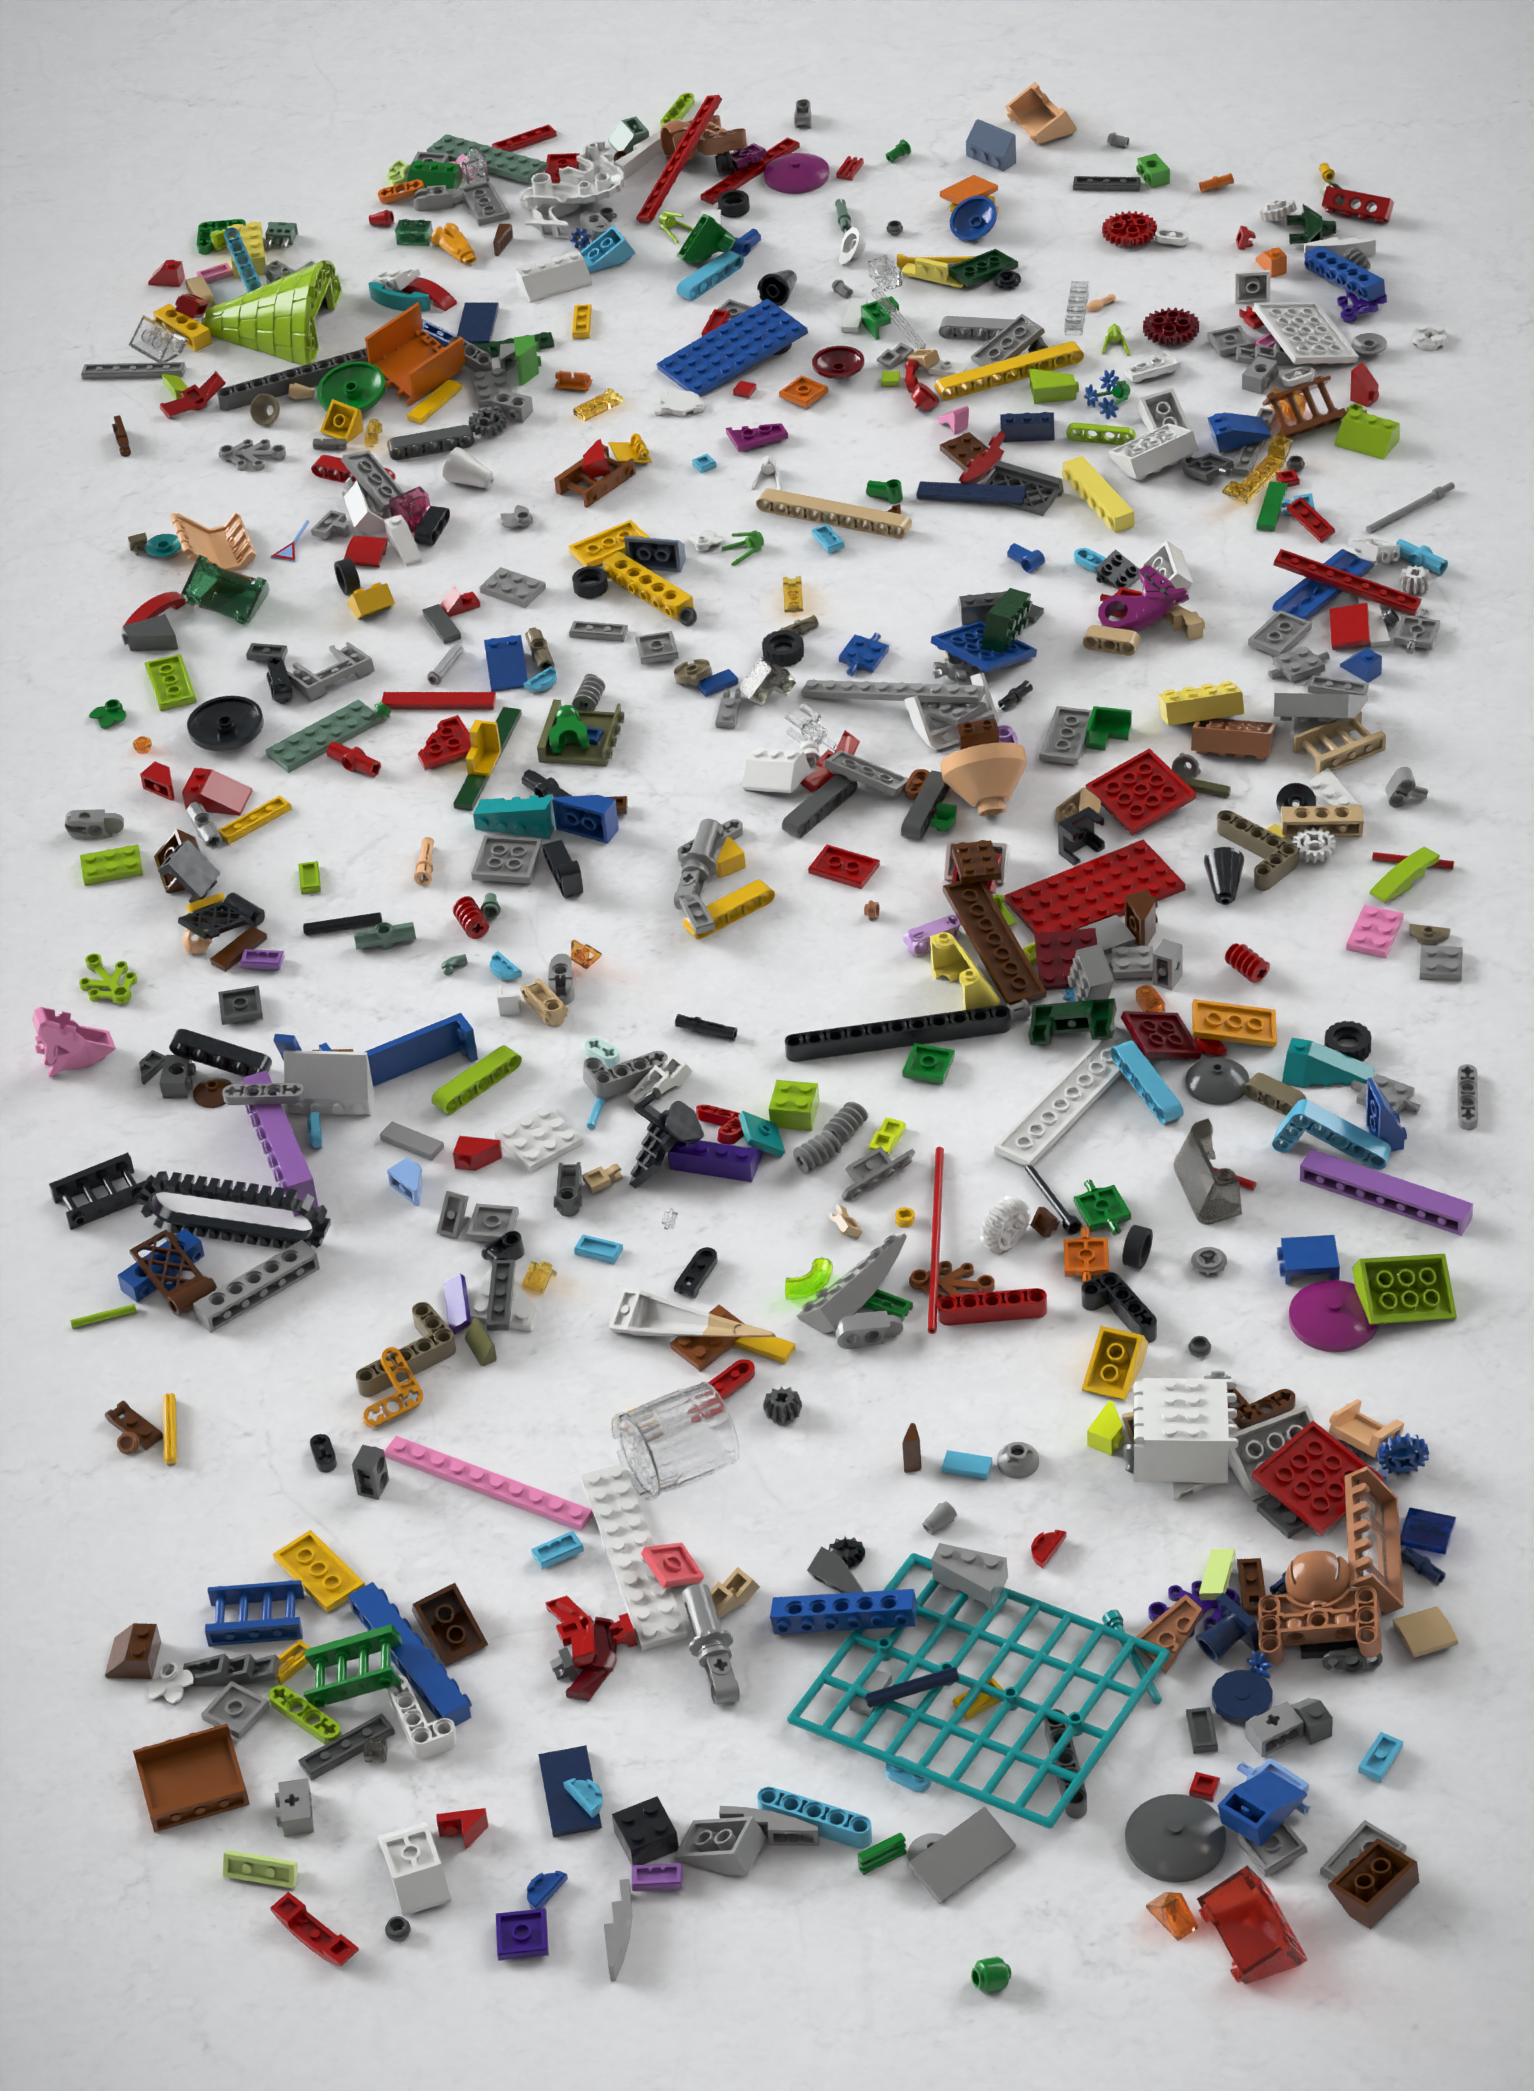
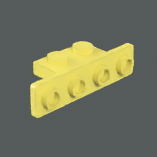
[901,257,964,288]

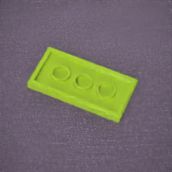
[145,654,197,711]

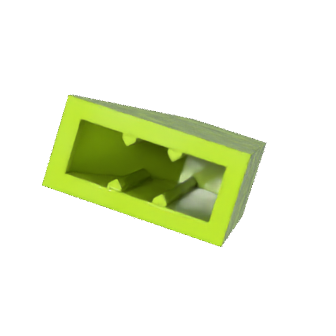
[1029,369,1079,404]

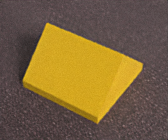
[320,399,364,443]

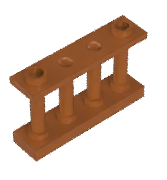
[1262,376,1347,442]
[554,445,636,508]

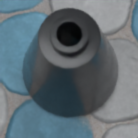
[757,270,797,306]
[1204,847,1244,905]

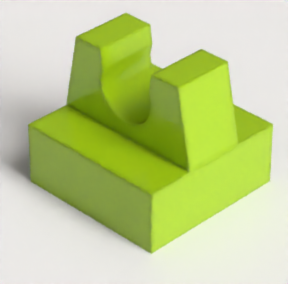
[210,229,227,252]

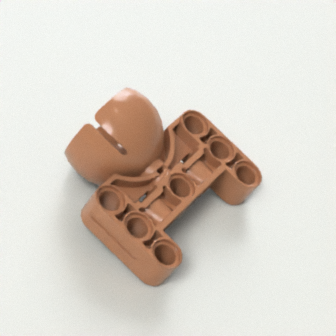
[660,115,747,165]
[1258,1551,1382,1666]

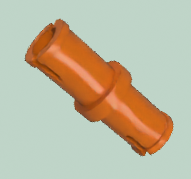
[1199,173,1234,192]

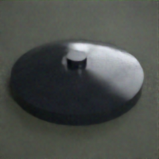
[187,696,264,751]

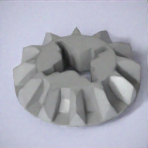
[1191,1247,1227,1276]

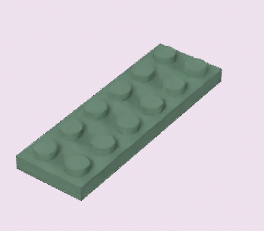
[266,699,381,773]

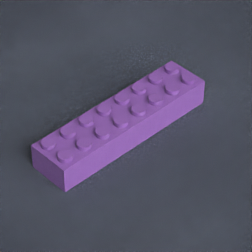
[243,1071,318,1217]

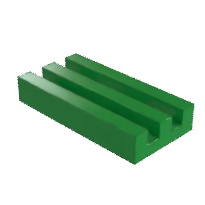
[863,1289,913,1322]
[857,1833,907,1875]

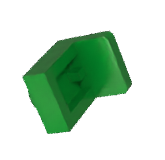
[931,803,957,832]

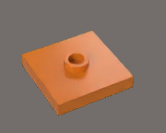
[779,375,828,408]

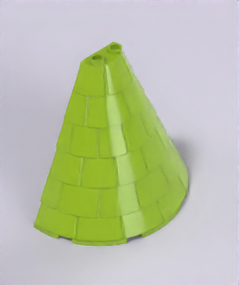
[201,260,342,365]

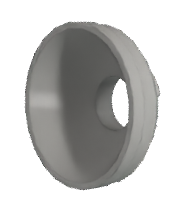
[997,1442,1039,1479]

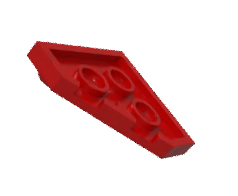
[418,715,471,770]

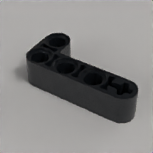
[542,840,583,898]
[1081,1272,1157,1343]

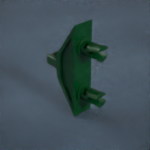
[1286,204,1336,245]

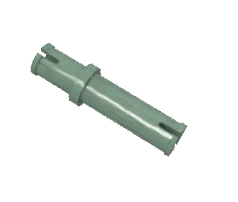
[835,199,852,233]

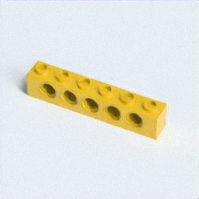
[603,551,694,622]

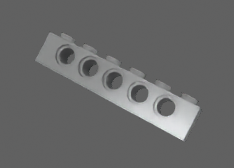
[193,1240,320,1333]

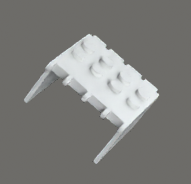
[1133,1378,1238,1483]

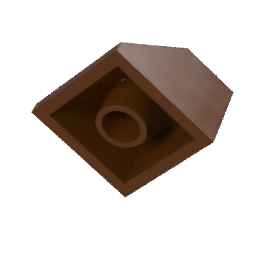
[1125,889,1158,947]
[105,1623,161,1679]

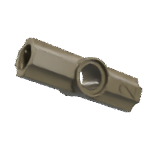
[525,627,554,671]

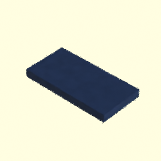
[457,302,499,345]
[538,1745,602,1837]

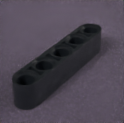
[169,1029,272,1077]

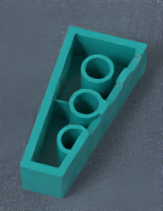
[473,794,556,839]

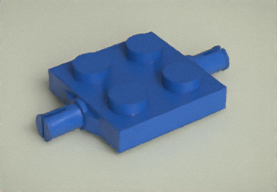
[839,632,889,676]

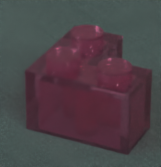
[389,486,430,533]

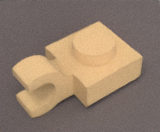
[582,1164,623,1194]
[829,1205,863,1238]

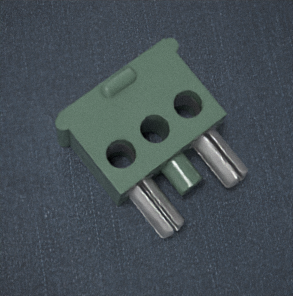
[265,222,298,249]

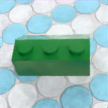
[407,160,462,189]

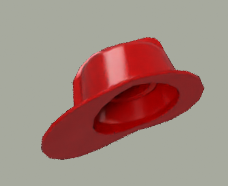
[911,383,939,411]

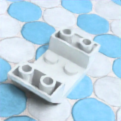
[377,1822,451,1916]

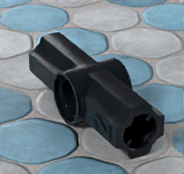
[521,769,572,798]

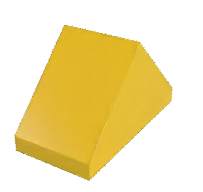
[716,837,746,878]

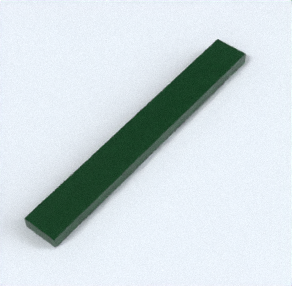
[453,707,522,811]

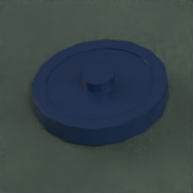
[1212,1670,1273,1724]

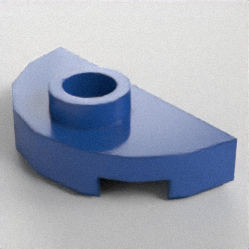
[527,1871,568,1910]

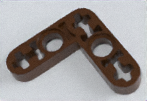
[1227,1388,1296,1429]

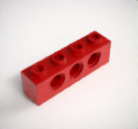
[1321,186,1394,223]

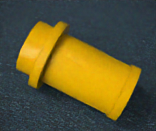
[1319,163,1335,181]

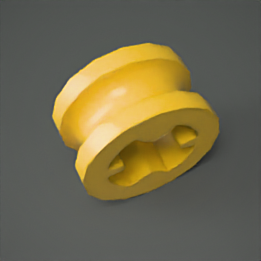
[895,1207,915,1228]

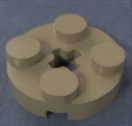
[674,659,713,686]

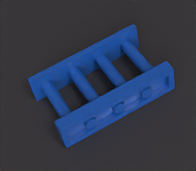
[205,1580,305,1646]

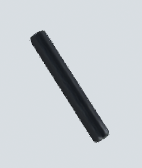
[303,912,382,935]

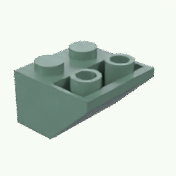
[608,116,649,154]

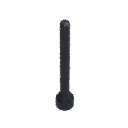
[1025,1165,1082,1235]

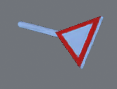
[271,520,309,562]

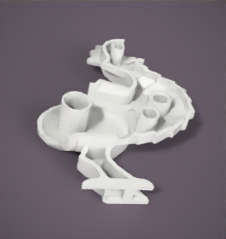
[518,141,626,239]

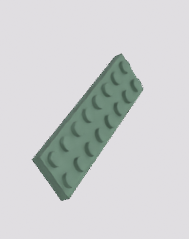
[426,134,548,183]

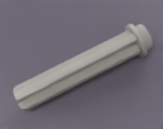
[427,643,464,685]

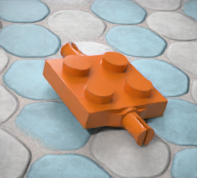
[1063,1226,1109,1284]

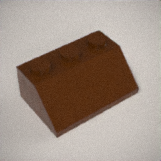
[154,828,200,894]
[1328,1838,1420,1929]

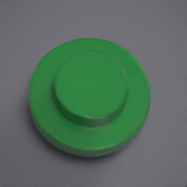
[374,701,392,719]

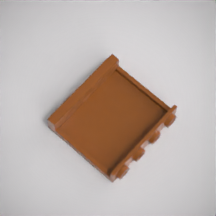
[133,1723,250,1833]

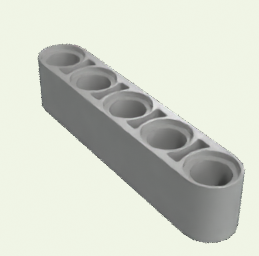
[939,316,1015,341]

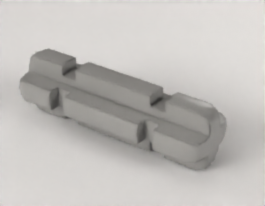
[312,439,347,449]

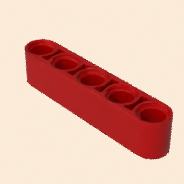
[311,455,396,483]
[937,1288,1047,1325]

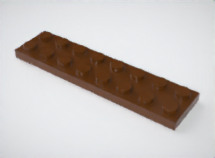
[943,881,1047,1005]

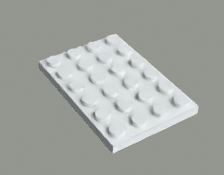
[1253,302,1359,365]

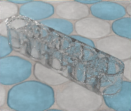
[1064,281,1089,336]

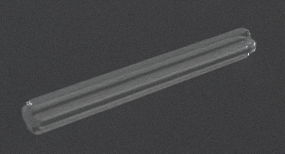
[871,287,926,350]

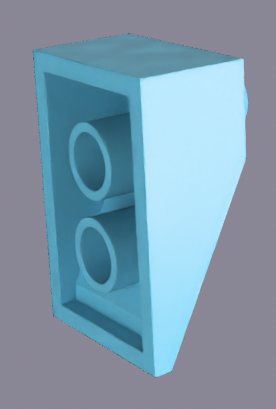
[580,225,636,273]

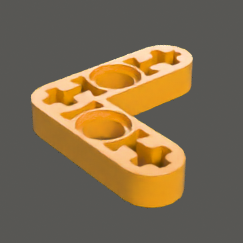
[362,1347,423,1428]

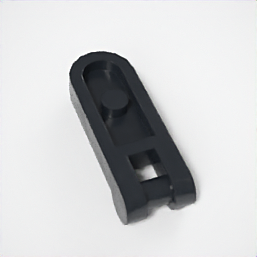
[674,1247,718,1299]

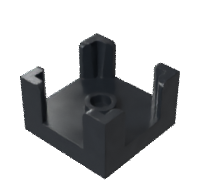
[1058,807,1105,866]

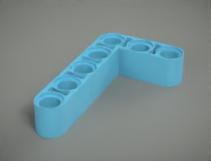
[1272,1099,1391,1170]

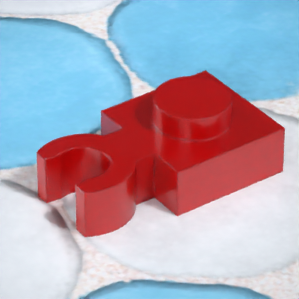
[1239,306,1265,329]

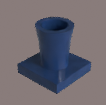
[1195,1592,1260,1663]

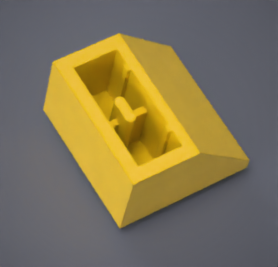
[347,582,395,619]

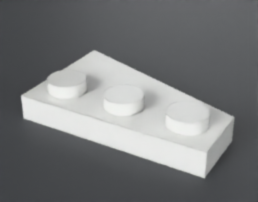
[1125,350,1181,382]
[1303,768,1358,806]

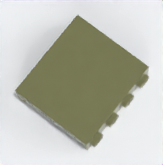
[537,699,624,767]

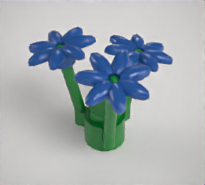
[1084,370,1130,420]

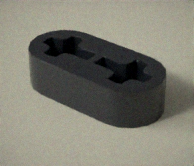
[310,1434,337,1473]

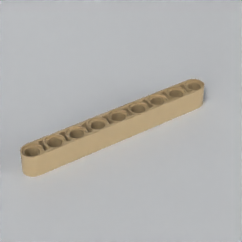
[756,488,912,539]

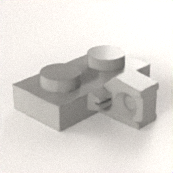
[311,510,350,539]

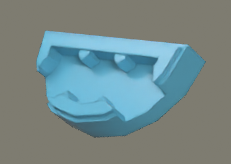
[523,666,557,692]
[490,951,522,980]
[563,1778,603,1818]

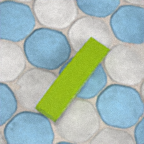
[1369,846,1440,903]

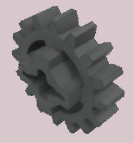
[468,408,507,437]

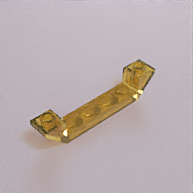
[1222,434,1293,504]

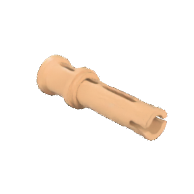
[414,837,434,886]

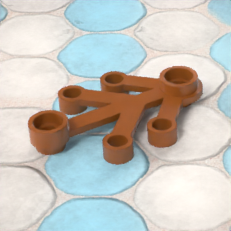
[909,1261,995,1300]

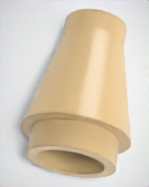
[289,383,314,400]

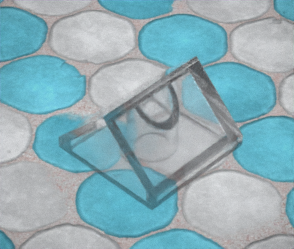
[462,146,489,187]

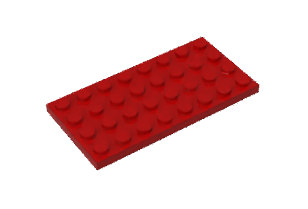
[1004,839,1185,934]

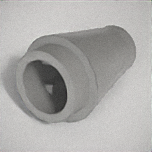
[922,1501,957,1534]

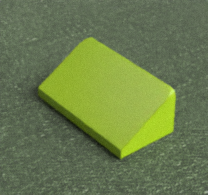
[162,374,188,400]

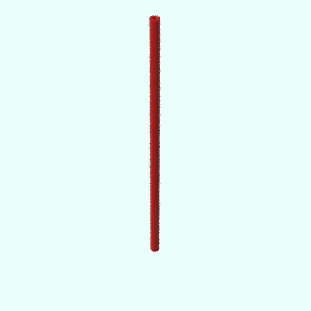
[928,1147,944,1334]

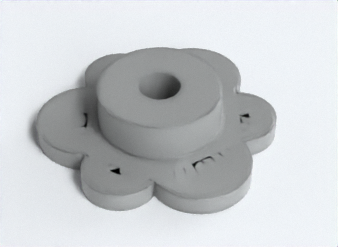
[1204,1371,1231,1379]

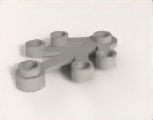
[218,439,286,471]

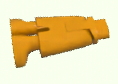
[430,223,476,265]

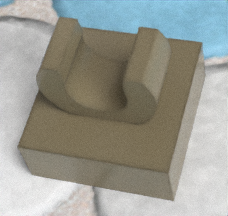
[128,532,147,555]

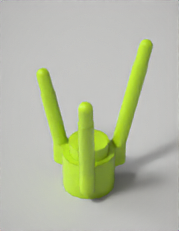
[659,210,693,243]
[1102,324,1130,356]

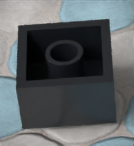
[612,1796,679,1865]

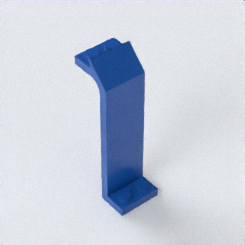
[319,1013,478,1087]

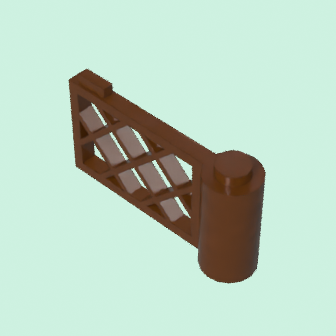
[129,1229,217,1316]

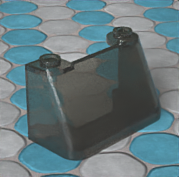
[1174,1118,1242,1225]

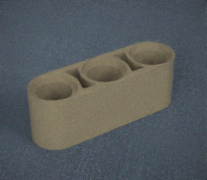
[1243,1073,1306,1116]

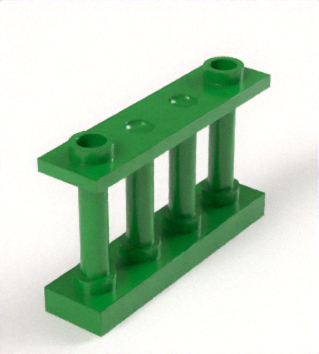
[303,1624,402,1708]

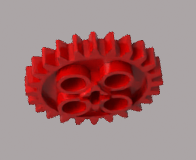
[1102,211,1157,248]

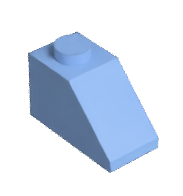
[387,1157,423,1206]

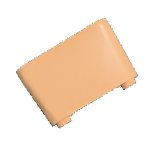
[1005,82,1077,144]

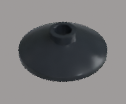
[1276,783,1316,814]

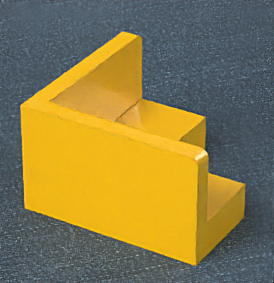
[465,720,501,776]

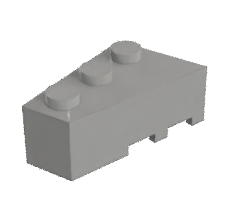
[931,1543,1008,1611]

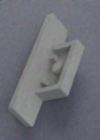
[841,1146,915,1200]

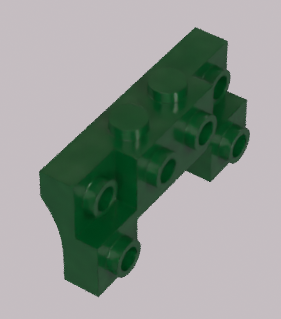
[1028,998,1117,1046]

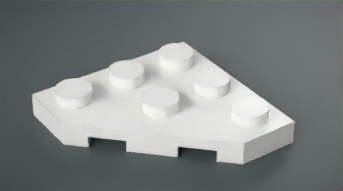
[470,1269,538,1332]

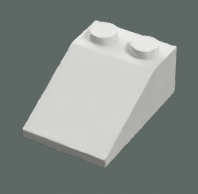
[1137,388,1191,432]

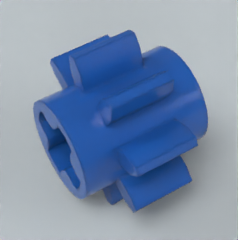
[570,228,592,249]

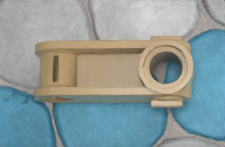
[520,978,568,1027]

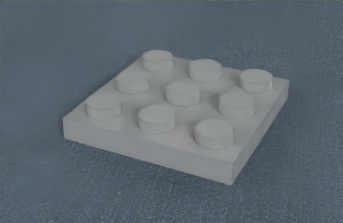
[471,835,542,884]

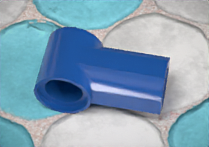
[730,229,761,257]
[1007,543,1045,573]

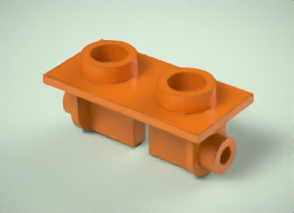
[555,371,593,391]

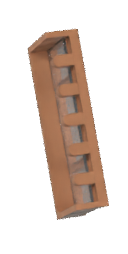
[1345,1466,1404,1616]

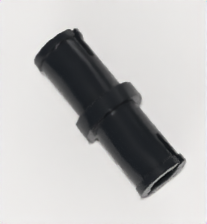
[998,680,1033,711]

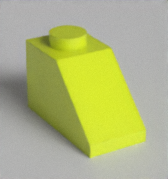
[1087,1400,1125,1456]

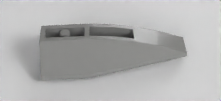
[797,1233,907,1334]

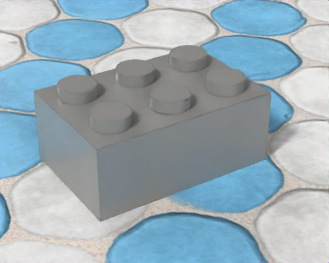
[1068,944,1114,1002]

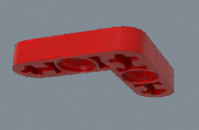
[696,1104,744,1145]

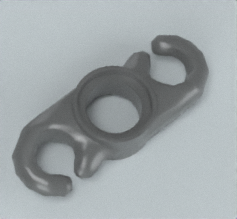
[1322,1647,1383,1673]

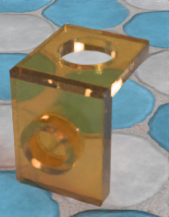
[571,939,602,969]

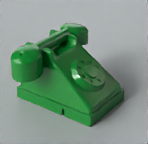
[676,214,735,263]

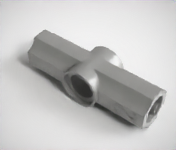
[186,802,222,849]

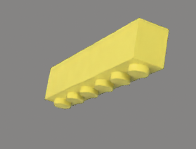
[1062,456,1134,533]

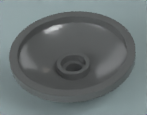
[1185,1057,1250,1105]

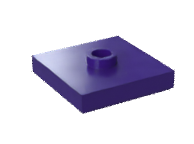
[496,1908,549,1961]

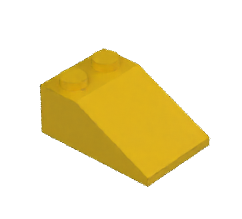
[1082,1326,1149,1400]

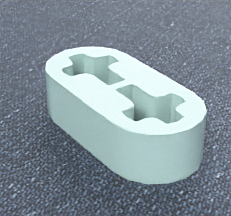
[585,1038,620,1066]

